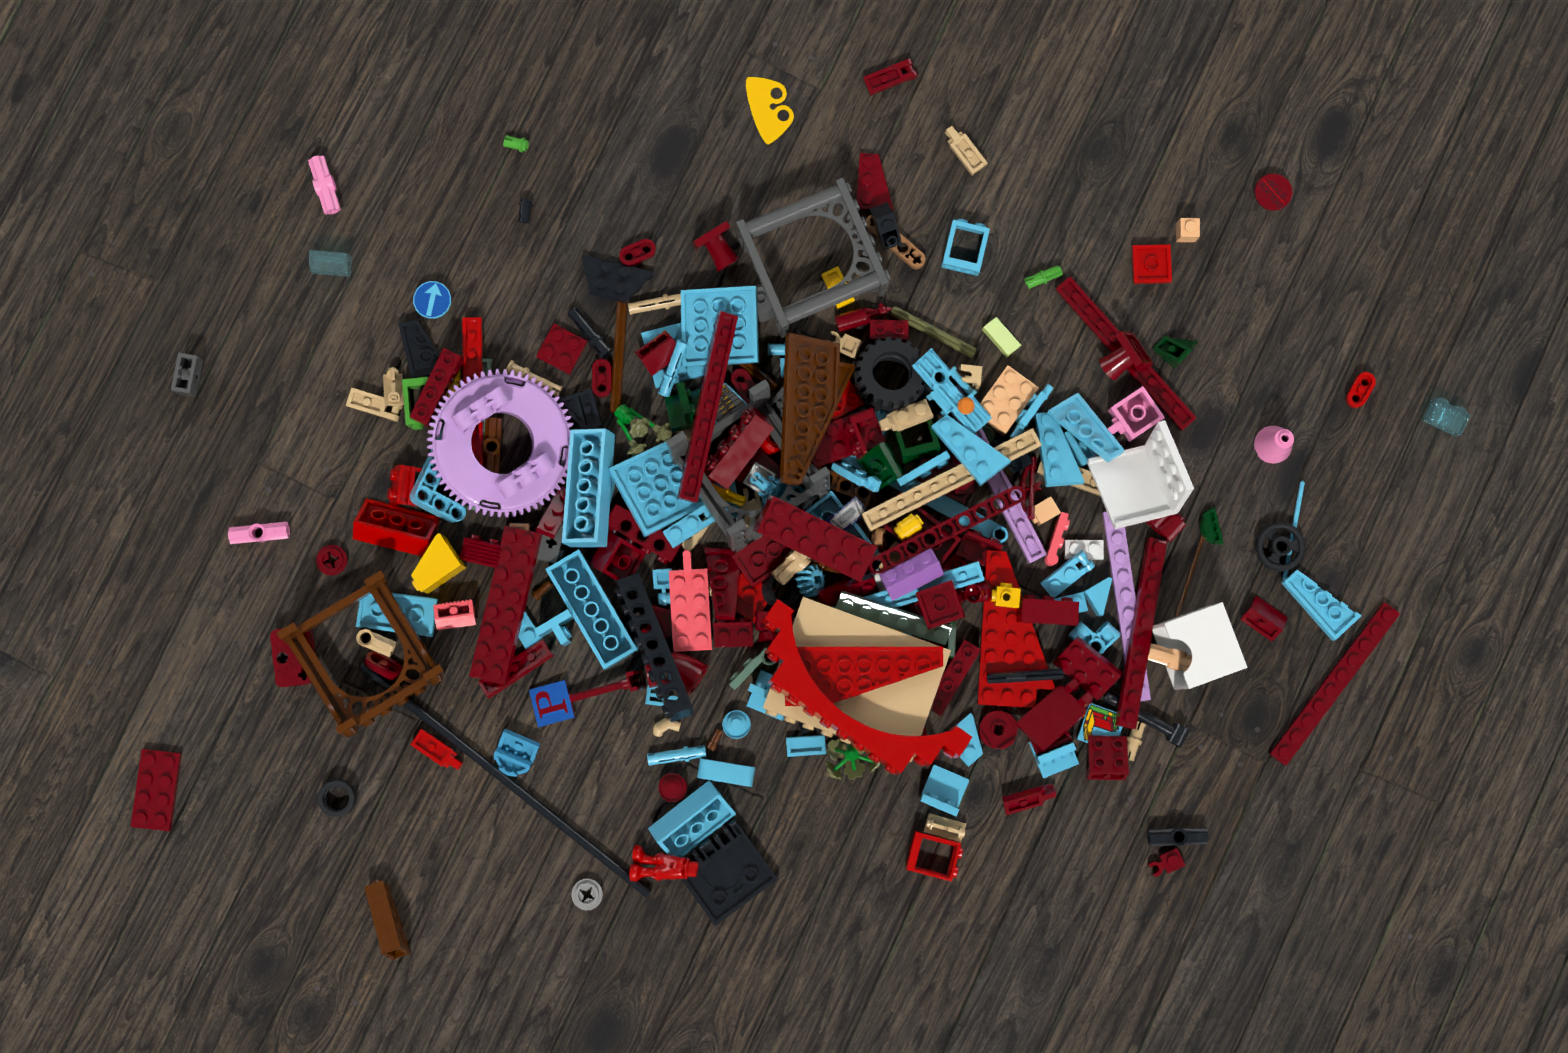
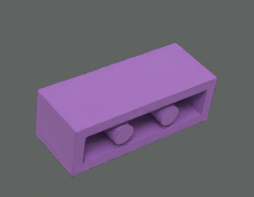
[879,548,944,601]

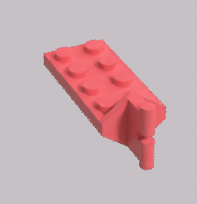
[669,550,712,652]

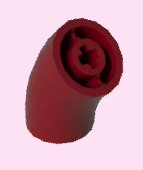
[645,652,709,696]

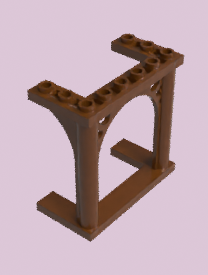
[276,570,445,738]

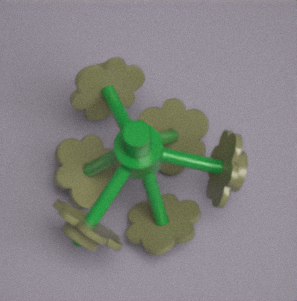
[825,739,880,780]

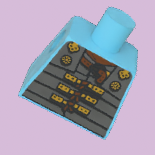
[715,383,747,424]

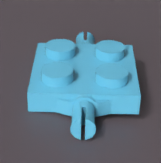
[1010,384,1054,438]

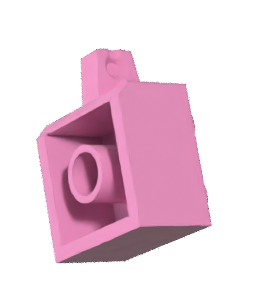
[1108,386,1165,442]

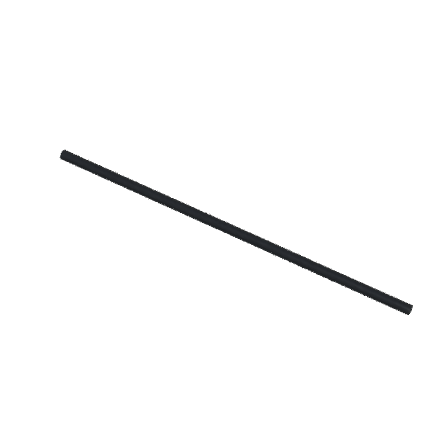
[358,662,652,898]

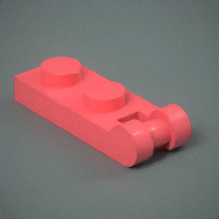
[1044,512,1070,566]

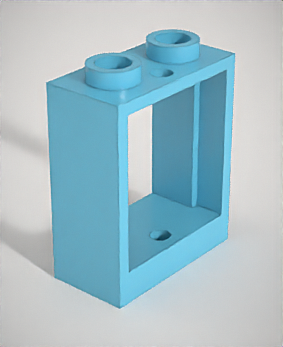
[941,219,990,276]

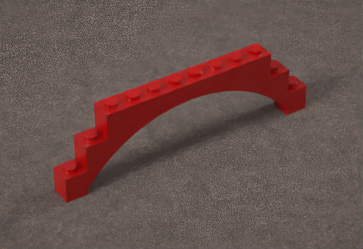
[762,599,972,775]

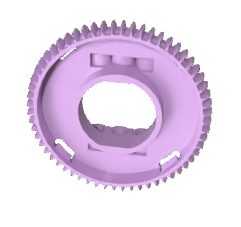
[427,369,573,517]

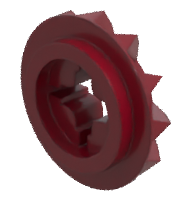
[316,545,348,576]

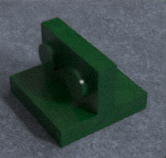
[664,382,701,432]
[856,442,905,493]

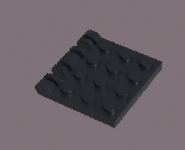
[681,819,778,926]

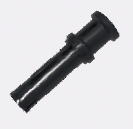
[567,307,614,359]

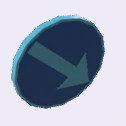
[413,281,451,319]

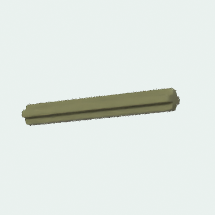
[890,306,976,358]

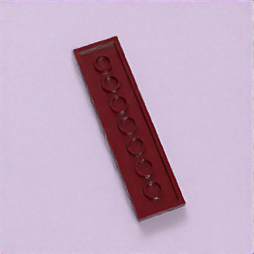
[469,526,543,685]

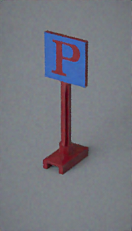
[529,670,646,727]

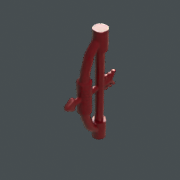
[1014,457,1042,520]

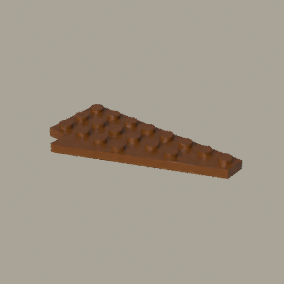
[780,333,855,486]

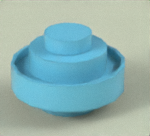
[722,710,751,739]

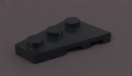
[398,320,440,378]

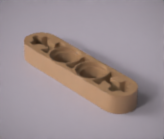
[866,215,926,269]

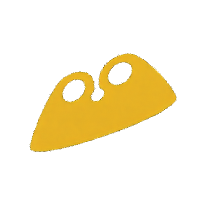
[746,77,794,144]

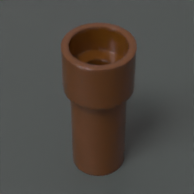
[532,580,552,601]
[706,729,723,751]

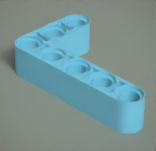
[410,423,466,523]

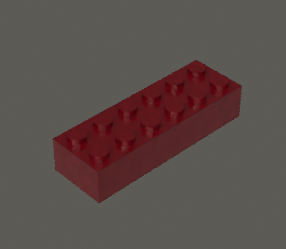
[752,495,877,582]

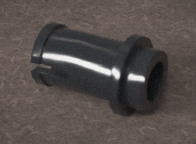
[517,199,533,224]

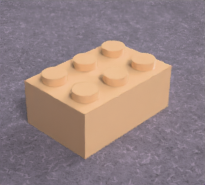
[980,366,1039,436]

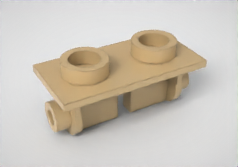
[383,367,404,406]
[924,813,966,842]

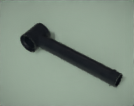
[1103,690,1190,748]

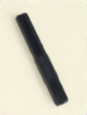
[986,668,1064,684]

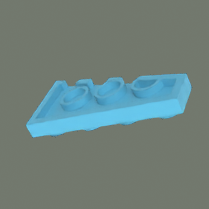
[1034,412,1085,487]
[931,415,1011,486]

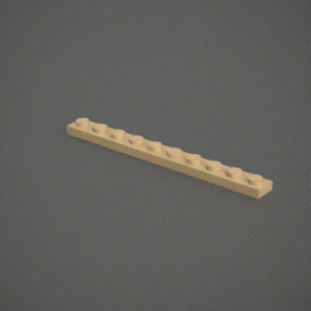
[861,428,1042,532]

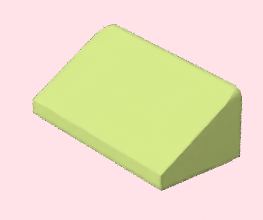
[982,317,1021,358]

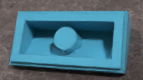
[1064,431,1098,468]

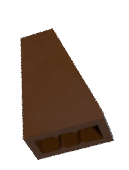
[364,879,411,960]

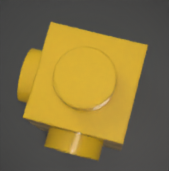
[991,583,1021,608]

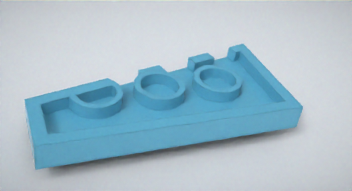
[1047,393,1125,462]
[1282,570,1361,641]

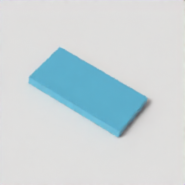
[356,593,439,637]

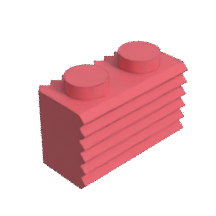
[433,599,476,630]

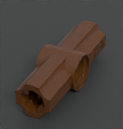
[483,417,502,474]

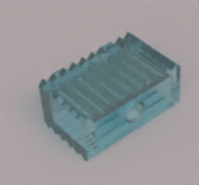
[1422,398,1471,437]

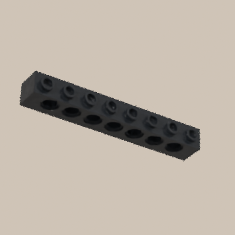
[615,573,693,722]

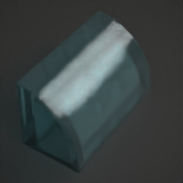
[309,250,352,277]

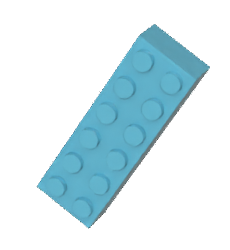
[562,429,615,548]
[546,550,639,670]

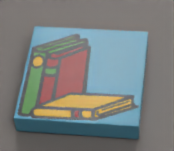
[1076,703,1122,743]

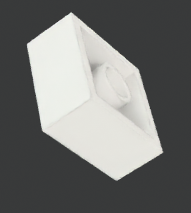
[743,462,776,494]

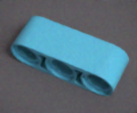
[697,758,755,787]

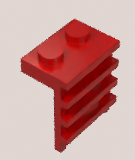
[387,465,440,509]

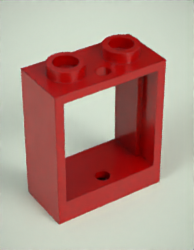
[905,830,963,882]

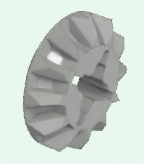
[571,878,603,910]

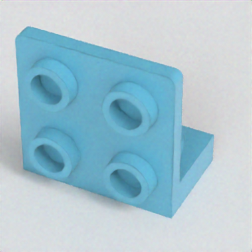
[919,765,969,817]

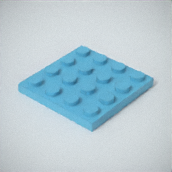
[681,286,759,367]
[609,442,704,537]

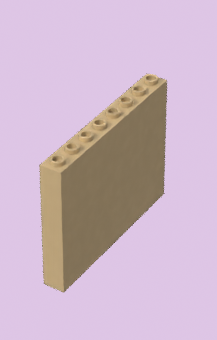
[763,597,951,762]

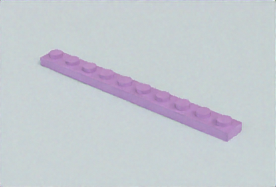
[951,385,1047,564]
[1102,512,1151,701]

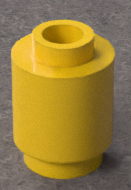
[894,514,923,541]

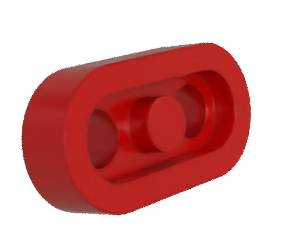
[1346,372,1376,408]

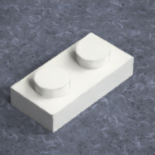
[1064,540,1104,560]

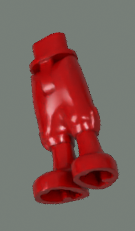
[629,845,699,882]

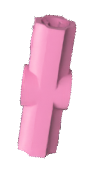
[308,155,341,215]
[228,522,290,544]

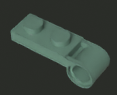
[729,648,775,690]

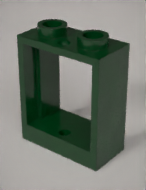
[894,419,941,464]

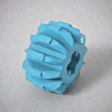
[795,564,827,597]

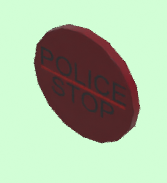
[1254,173,1293,211]

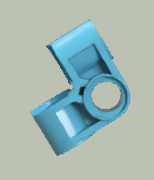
[1068,621,1121,654]

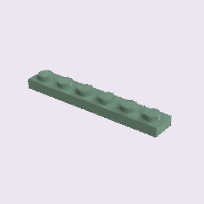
[835,590,952,645]

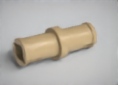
[1127,721,1146,761]

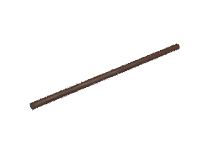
[1174,534,1204,618]

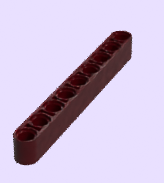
[868,486,1025,575]

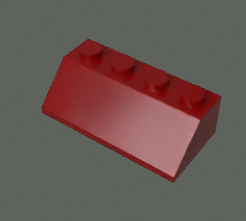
[353,498,440,557]

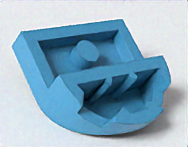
[494,729,541,776]

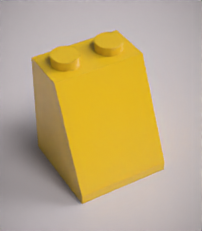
[411,533,466,594]

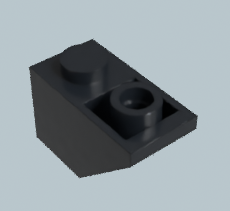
[869,202,902,250]

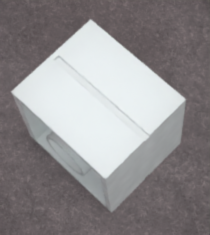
[1152,602,1247,690]

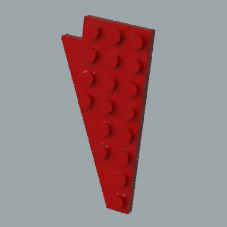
[977,550,1055,708]

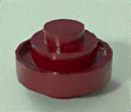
[658,773,687,802]

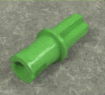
[1024,265,1063,289]

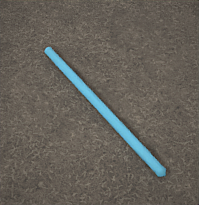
[1282,480,1305,582]

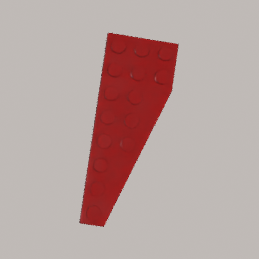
[785,646,943,706]

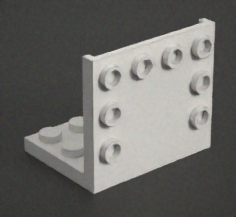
[1087,421,1194,529]

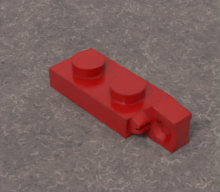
[410,729,463,770]

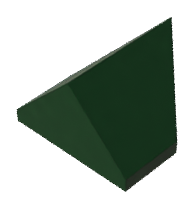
[1153,335,1199,368]

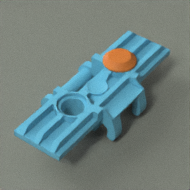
[912,348,992,434]

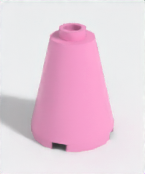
[1254,426,1294,464]

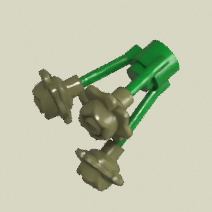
[614,404,673,458]

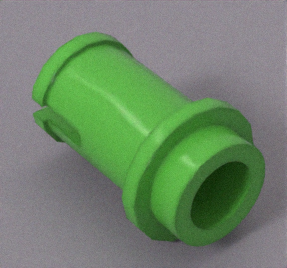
[503,135,529,153]

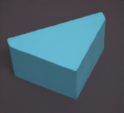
[1083,577,1112,616]

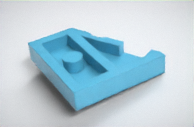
[956,713,983,767]

